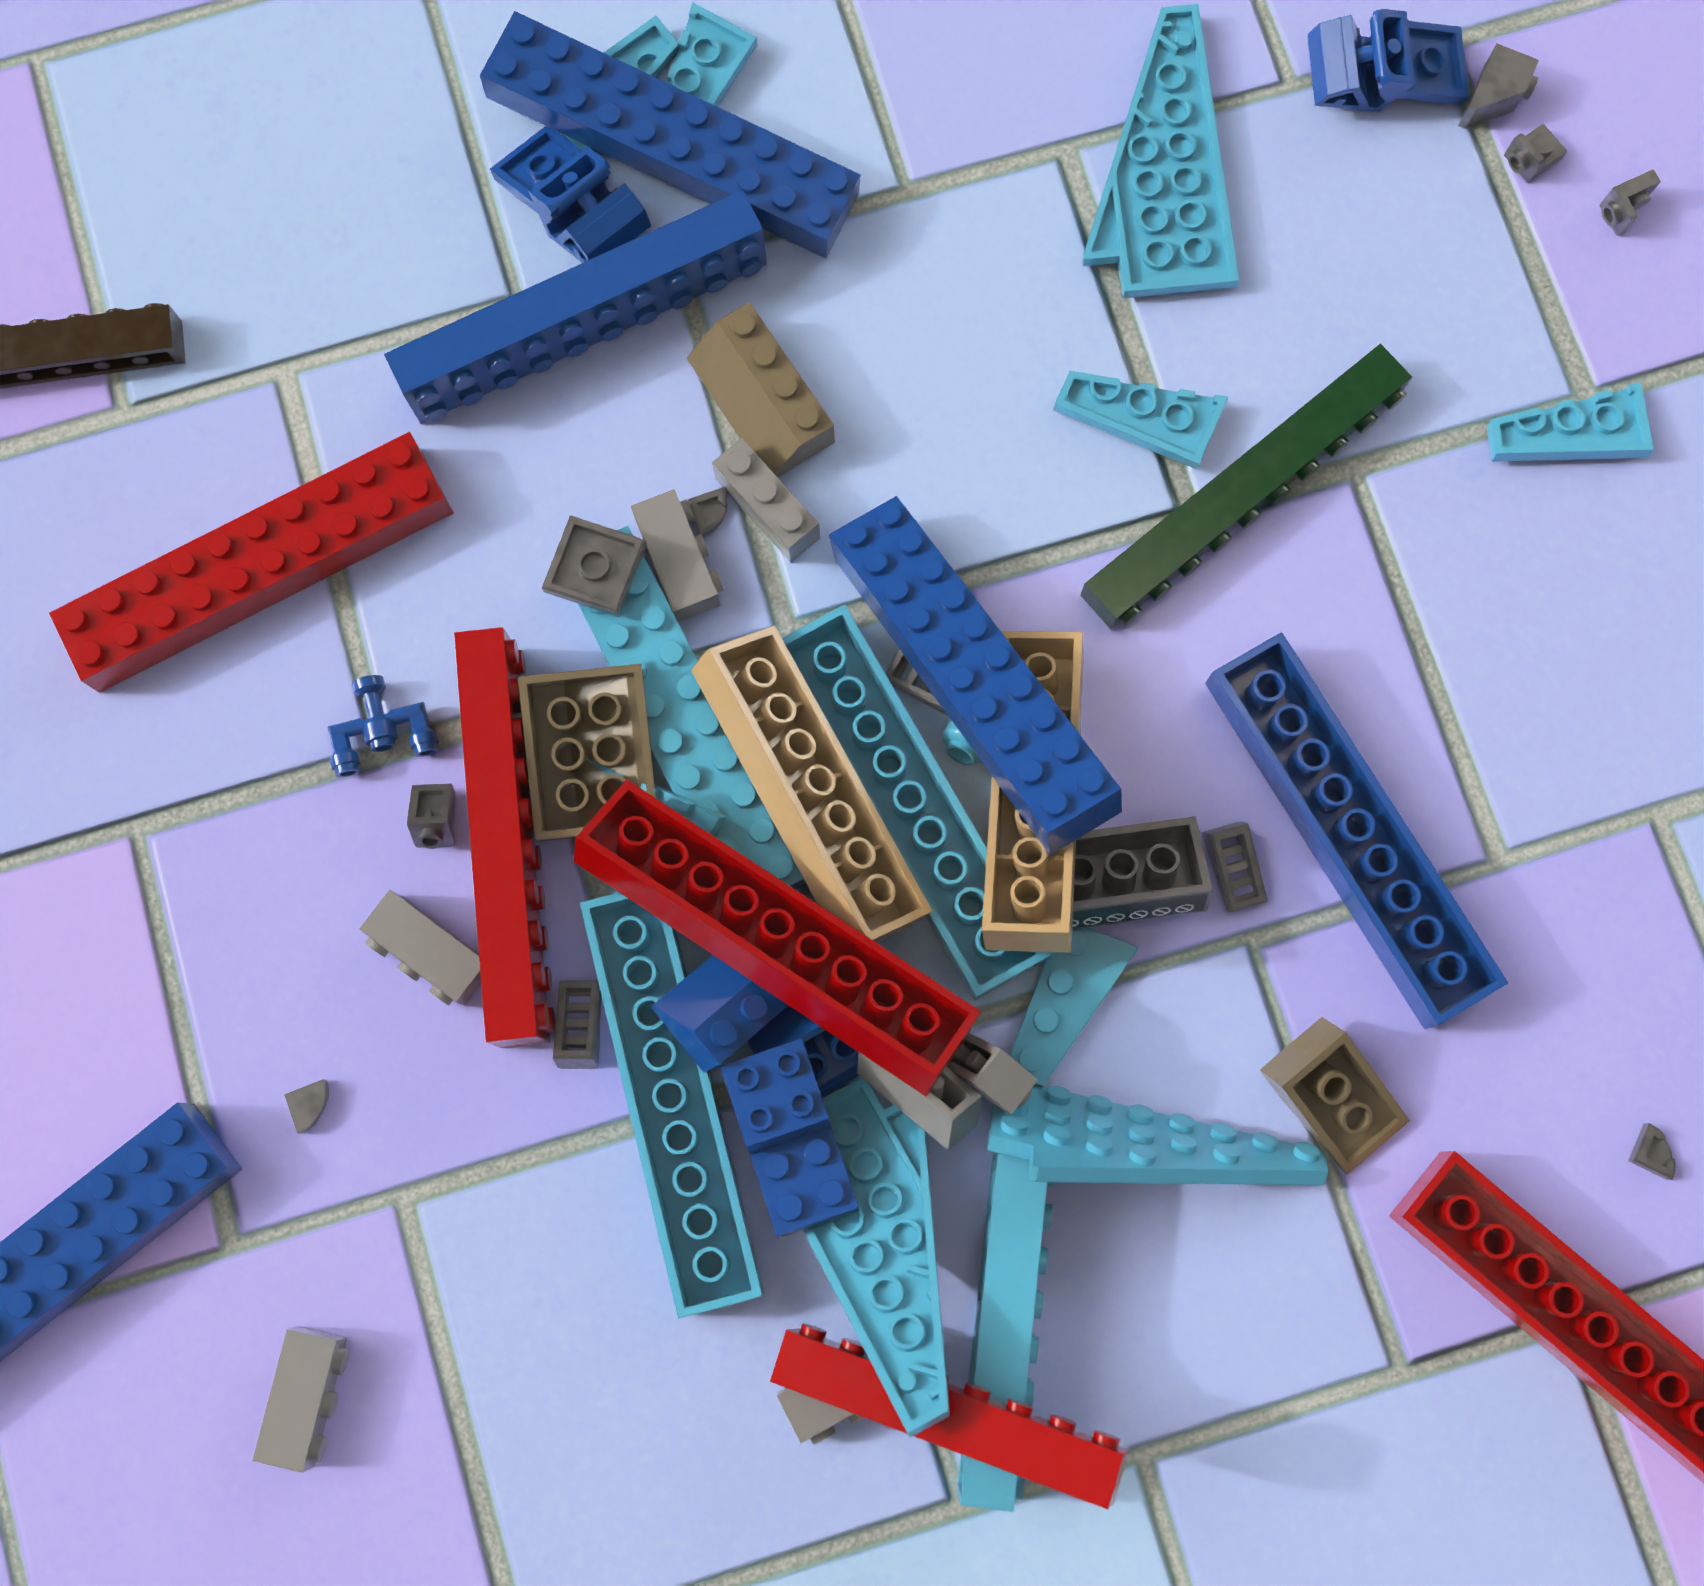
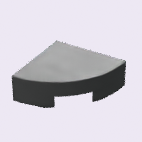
[688,487,728,538]
[284,1079,329,1134]
[1628,1123,1676,1180]

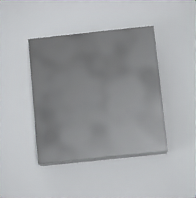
[541,515,647,617]

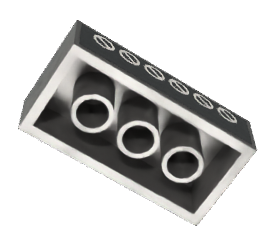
[1072,816,1213,929]

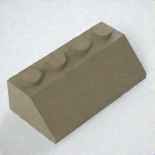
[687,302,835,477]

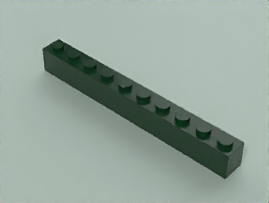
[1080,343,1412,630]

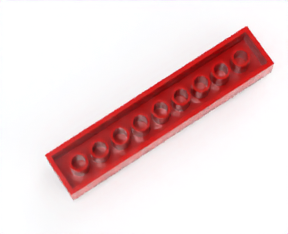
[49,431,454,693]
[454,627,556,1048]
[574,780,981,1097]
[1389,1151,1704,1484]

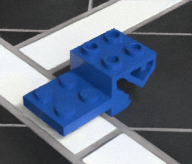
[1307,8,1470,112]
[490,126,651,263]
[720,1038,860,1239]

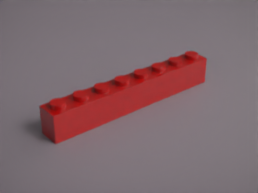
[770,1323,1129,1510]

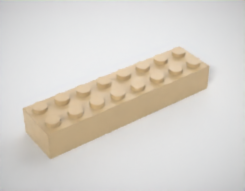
[691,625,932,943]
[982,631,1084,953]

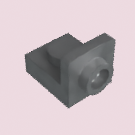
[1504,123,1567,183]
[1599,169,1661,236]
[407,783,455,849]

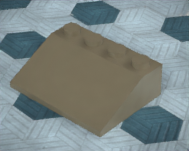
[518,664,656,841]

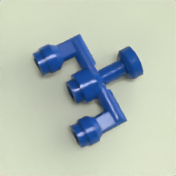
[327,675,439,778]

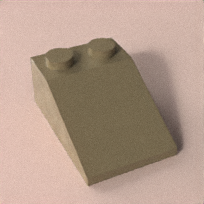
[1260,1017,1410,1175]

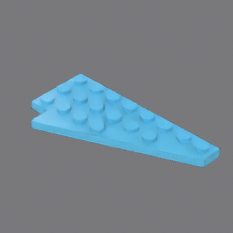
[1082,4,1239,298]
[803,1078,950,1438]
[987,1085,1329,1186]

